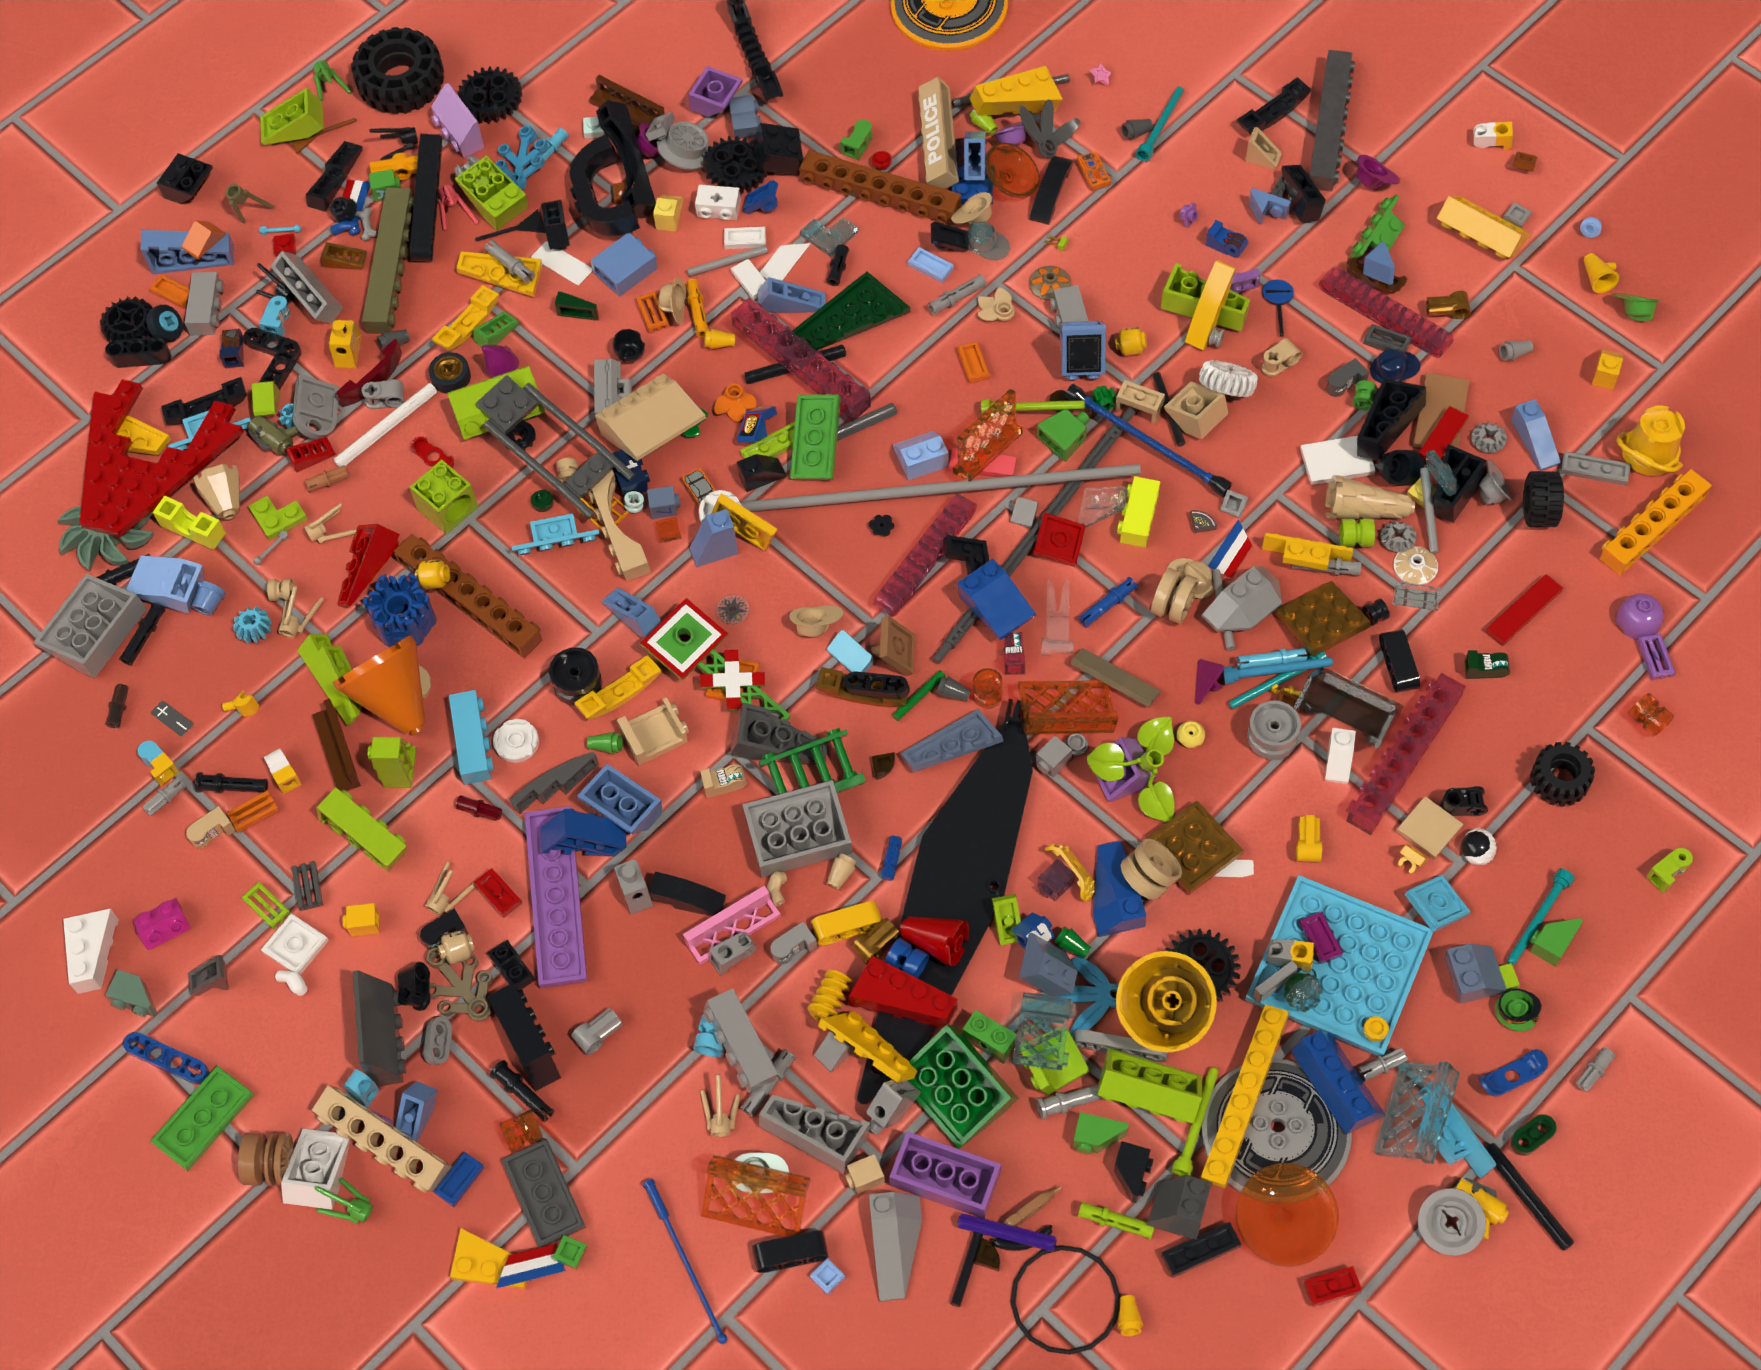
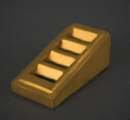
[321,242,367,269]

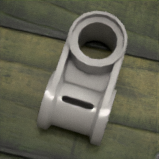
[362,379,404,410]

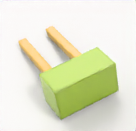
[1045,236,1069,251]

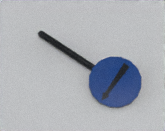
[1262,279,1294,337]

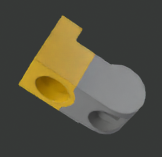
[1267,939,1314,972]

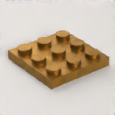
[1275,581,1371,657]
[1146,801,1244,895]

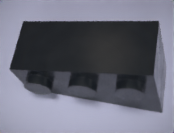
[1434,444,1487,523]

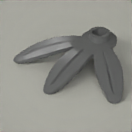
[1019,99,1080,158]

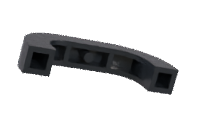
[570,134,640,236]

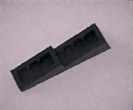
[306,141,363,212]

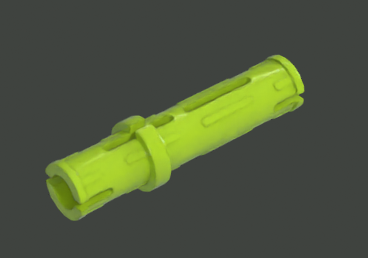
[1078,1201,1154,1240]

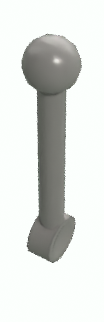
[254,531,289,565]

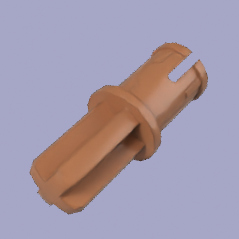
[305,465,349,492]

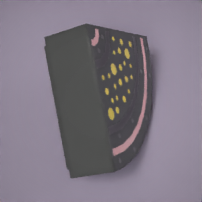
[1190,510,1217,533]

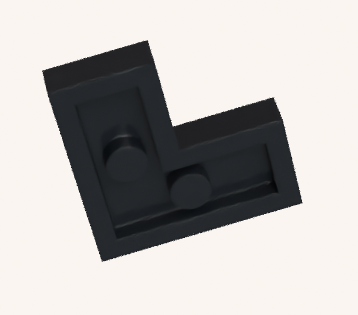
[943,535,989,575]

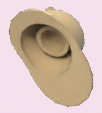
[951,192,992,227]
[658,277,686,325]
[1167,558,1215,599]
[789,605,844,637]

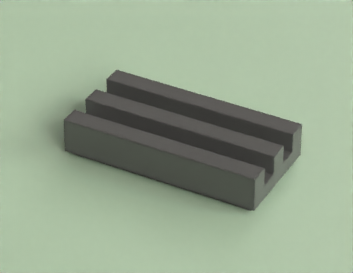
[1363,324,1412,354]
[291,861,323,911]

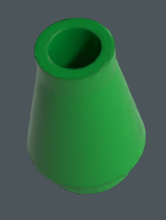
[1055,927,1091,959]

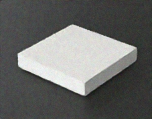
[261,913,329,974]

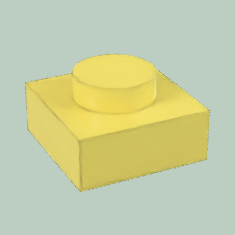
[1407,478,1436,508]

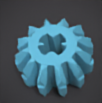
[233,606,272,644]

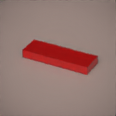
[1419,406,1469,466]

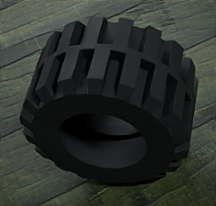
[1523,471,1564,527]
[1530,742,1595,807]

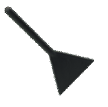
[475,209,546,241]

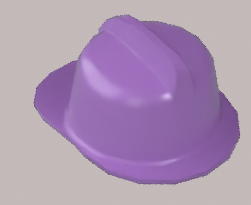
[993,121,1026,151]

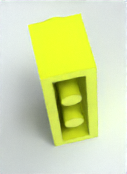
[1117,476,1160,548]

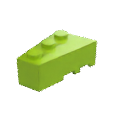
[368,737,417,788]

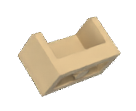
[1115,380,1165,424]

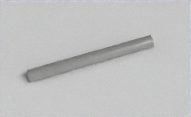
[687,245,768,277]
[1420,468,1439,554]
[1211,569,1236,651]

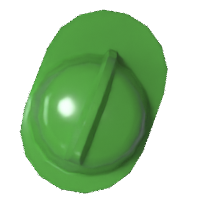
[1612,293,1663,321]

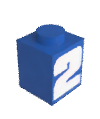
[1011,912,1055,949]

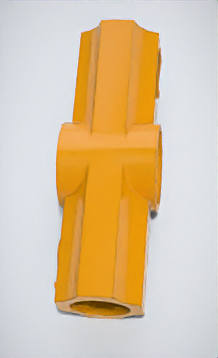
[370,153,418,180]

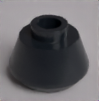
[330,197,357,223]

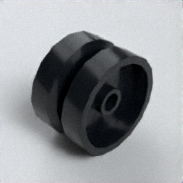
[549,647,603,705]

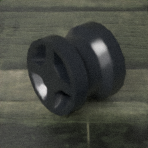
[1362,598,1390,626]

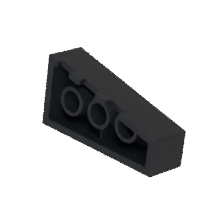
[1357,378,1426,461]
[487,983,561,1091]

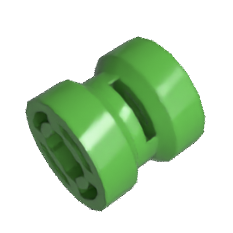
[1352,380,1377,410]

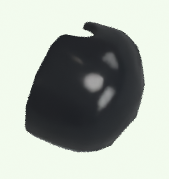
[613,329,645,363]

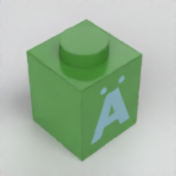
[369,169,401,202]

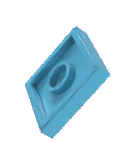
[1405,875,1471,932]

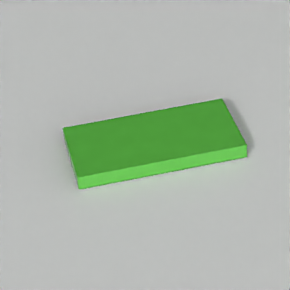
[790,394,841,480]
[150,1066,254,1172]

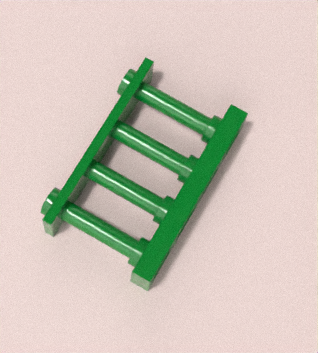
[758,728,866,795]

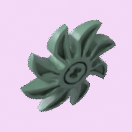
[58,506,154,571]

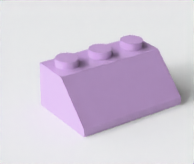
[431,83,484,159]

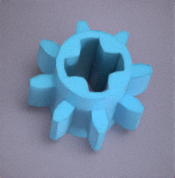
[279,404,295,429]

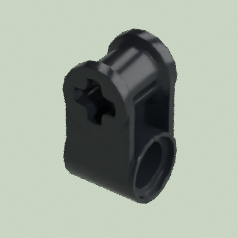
[1439,786,1488,816]
[398,962,431,1011]

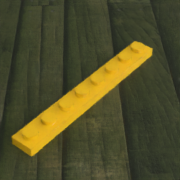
[1201,1005,1289,1189]

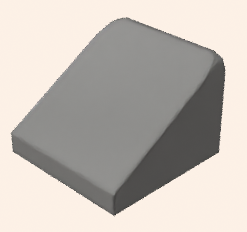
[1220,490,1250,518]
[1010,497,1038,528]

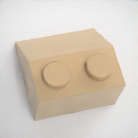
[1164,381,1228,439]

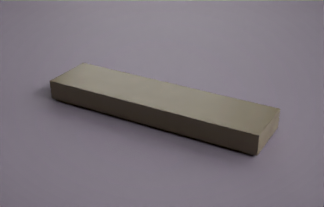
[1071,648,1161,707]

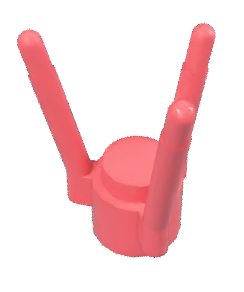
[438,185,478,230]

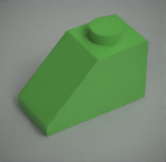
[1530,918,1583,967]
[1073,1112,1129,1154]

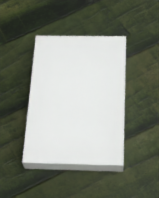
[1300,436,1376,485]

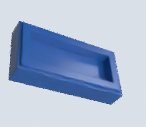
[433,1152,485,1207]

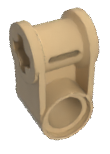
[1261,338,1303,377]

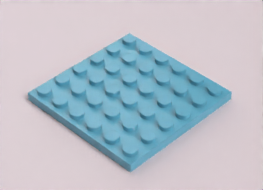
[1245,875,1433,1057]

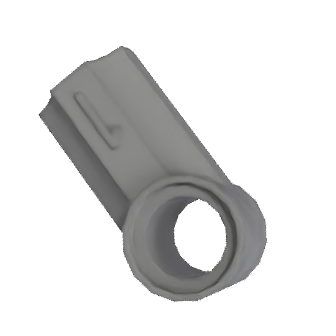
[571,1008,623,1055]

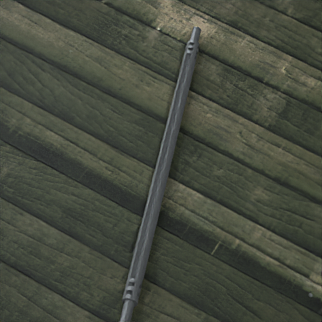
[932,407,1136,664]

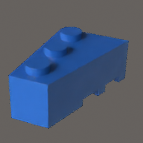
[541,809,627,857]

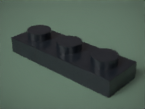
[1161,1222,1242,1278]

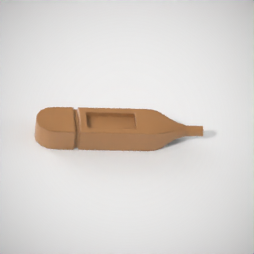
[1003,1186,1062,1227]

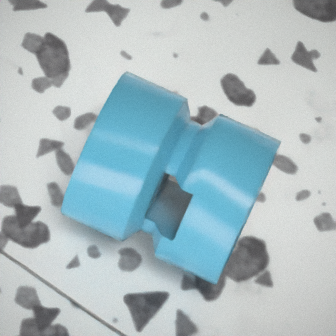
[693,1014,725,1057]

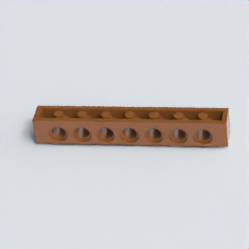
[799,150,961,225]
[393,534,543,659]

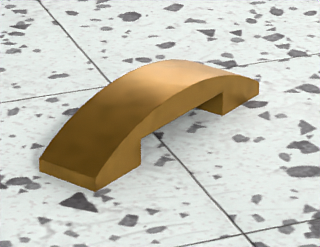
[816,667,910,707]

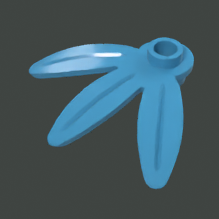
[1055,957,1119,1037]

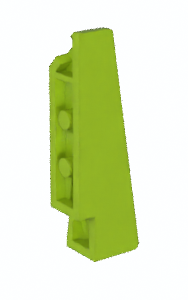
[298,634,363,725]

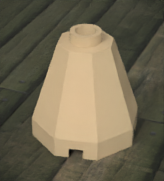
[194,464,240,520]

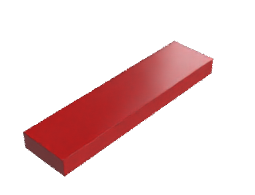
[1486,574,1563,646]

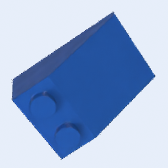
[957,559,1036,640]

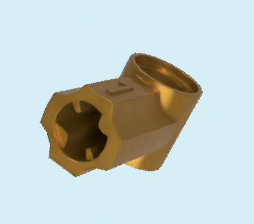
[1426,291,1471,319]
[851,917,900,965]

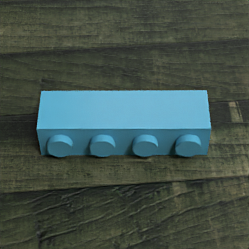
[449,690,494,785]

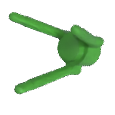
[313,60,351,101]
[314,1178,373,1224]

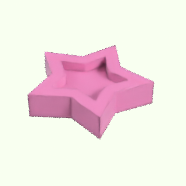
[1090,64,1111,86]

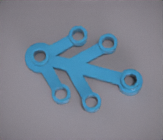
[495,126,548,191]

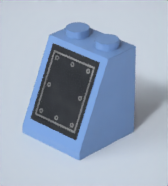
[1060,321,1106,379]

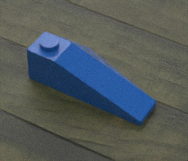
[1093,840,1146,937]

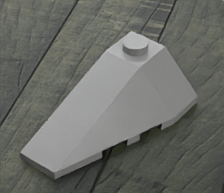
[869,1192,922,1302]

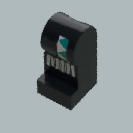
[420,909,469,950]

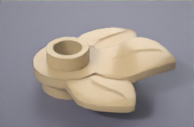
[978,287,1015,321]

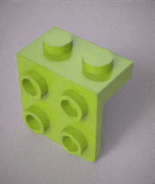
[1019,1030,1089,1095]

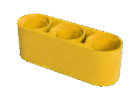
[811,901,882,946]

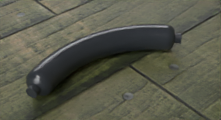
[992,1225,1053,1251]

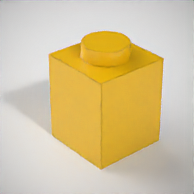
[343,903,380,937]

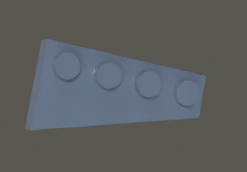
[901,709,1003,772]

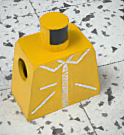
[329,320,362,369]

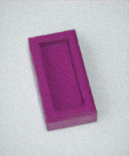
[1299,912,1343,965]

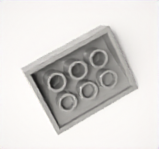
[33,574,147,678]
[742,780,852,877]

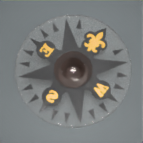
[716,595,749,624]

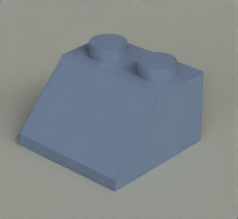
[1019,933,1078,997]
[1445,944,1507,1004]

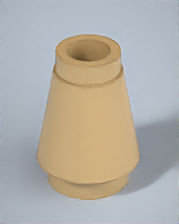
[826,853,856,890]

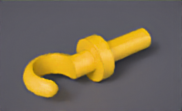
[1272,684,1307,698]

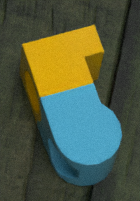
[137,741,179,786]

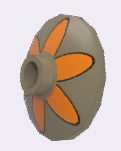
[1029,266,1071,301]

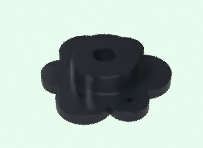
[869,515,894,537]

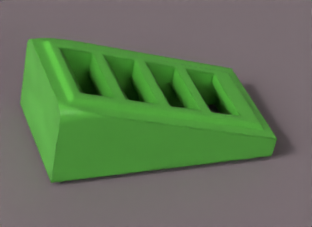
[473,311,519,347]

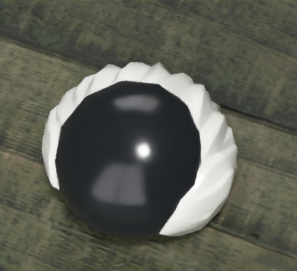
[1460,828,1497,865]

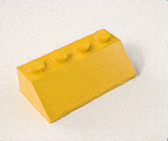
[1437,195,1531,259]

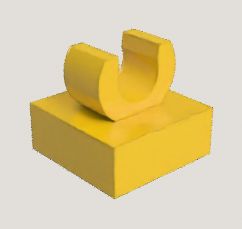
[1398,845,1429,873]

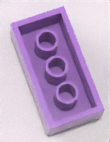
[889,1131,1001,1219]

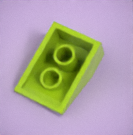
[260,87,324,145]

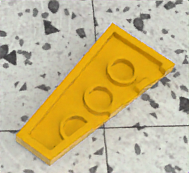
[457,251,542,297]
[818,1011,917,1083]

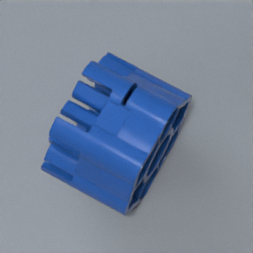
[363,573,437,647]

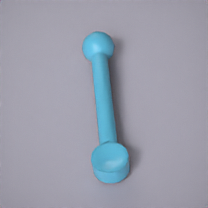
[259,225,301,235]

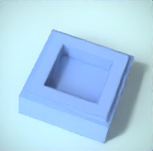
[809,1258,846,1296]

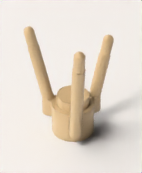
[304,503,357,544]
[278,586,324,638]
[425,862,475,916]
[700,1074,740,1137]

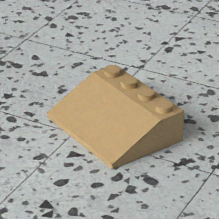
[595,373,706,461]

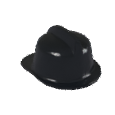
[1375,450,1425,485]

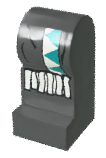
[1326,358,1369,397]

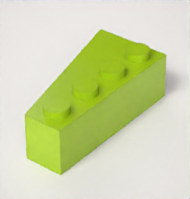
[1161,263,1250,332]

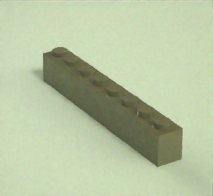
[362,188,414,334]

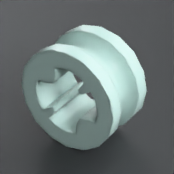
[624,491,644,513]

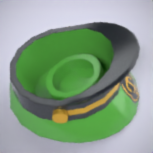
[1495,988,1542,1032]

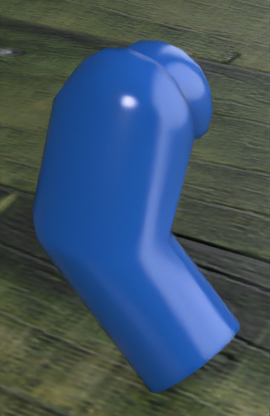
[330,221,361,236]

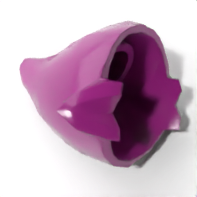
[482,345,519,378]

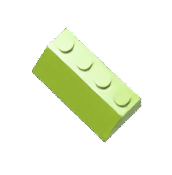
[447,366,545,440]
[1098,1048,1202,1123]

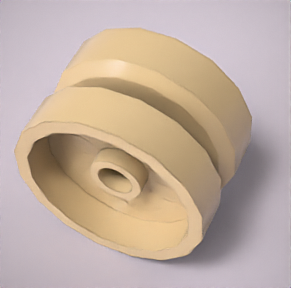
[1151,568,1199,625]
[1120,838,1182,900]

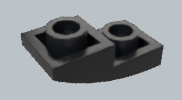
[488,940,535,991]

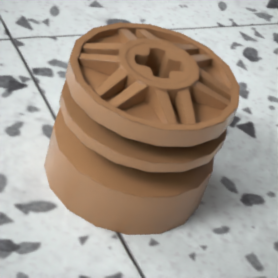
[238,1133,294,1186]

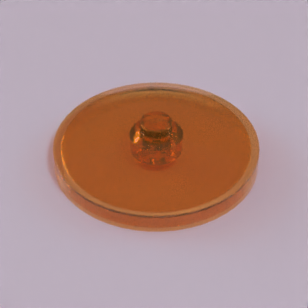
[1236,1163,1339,1267]

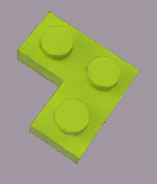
[248,496,308,541]

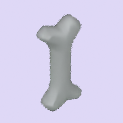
[355,207,378,241]

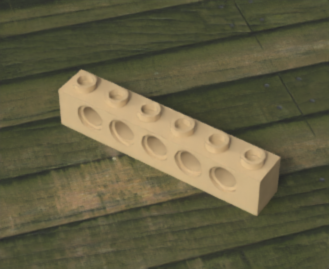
[312,1085,452,1193]

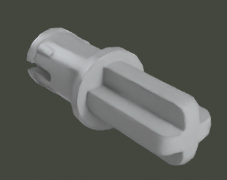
[142,777,186,816]
[1576,1047,1616,1092]
[1358,1048,1408,1082]

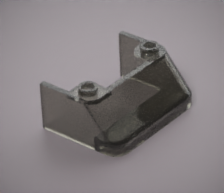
[1294,667,1404,749]

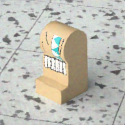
[700,764,747,798]
[186,806,236,849]

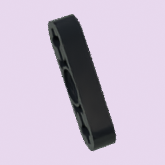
[844,671,910,699]

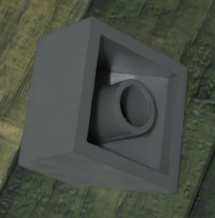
[1147,1175,1212,1240]

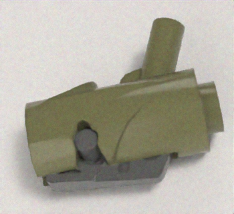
[248,415,301,456]

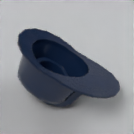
[1370,349,1420,383]

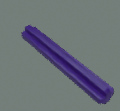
[958,1214,1057,1251]

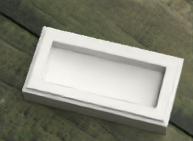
[724,227,766,249]
[731,259,766,300]

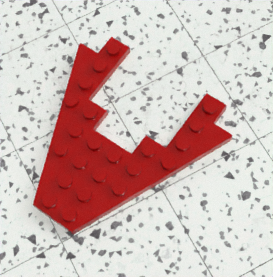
[79,379,244,537]

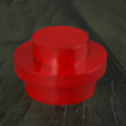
[872,151,892,171]

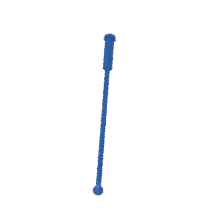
[643,1179,728,1344]

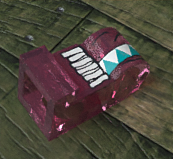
[1004,632,1025,675]

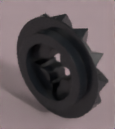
[505,421,536,451]

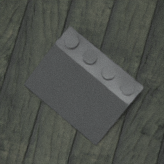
[353,970,406,1087]

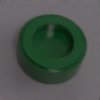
[531,490,554,512]

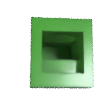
[840,120,872,160]

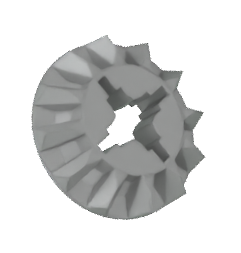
[1471,421,1507,453]
[1380,520,1417,552]

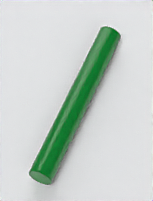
[892,670,945,721]

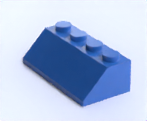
[1291,1030,1386,1135]

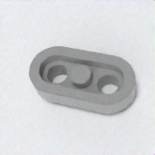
[423,1017,452,1065]

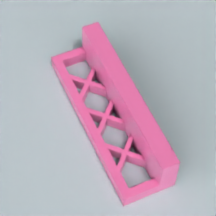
[683,886,781,965]

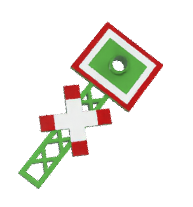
[640,598,791,721]

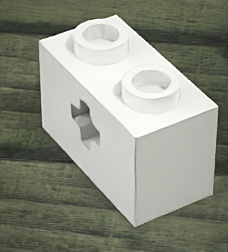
[695,185,741,220]

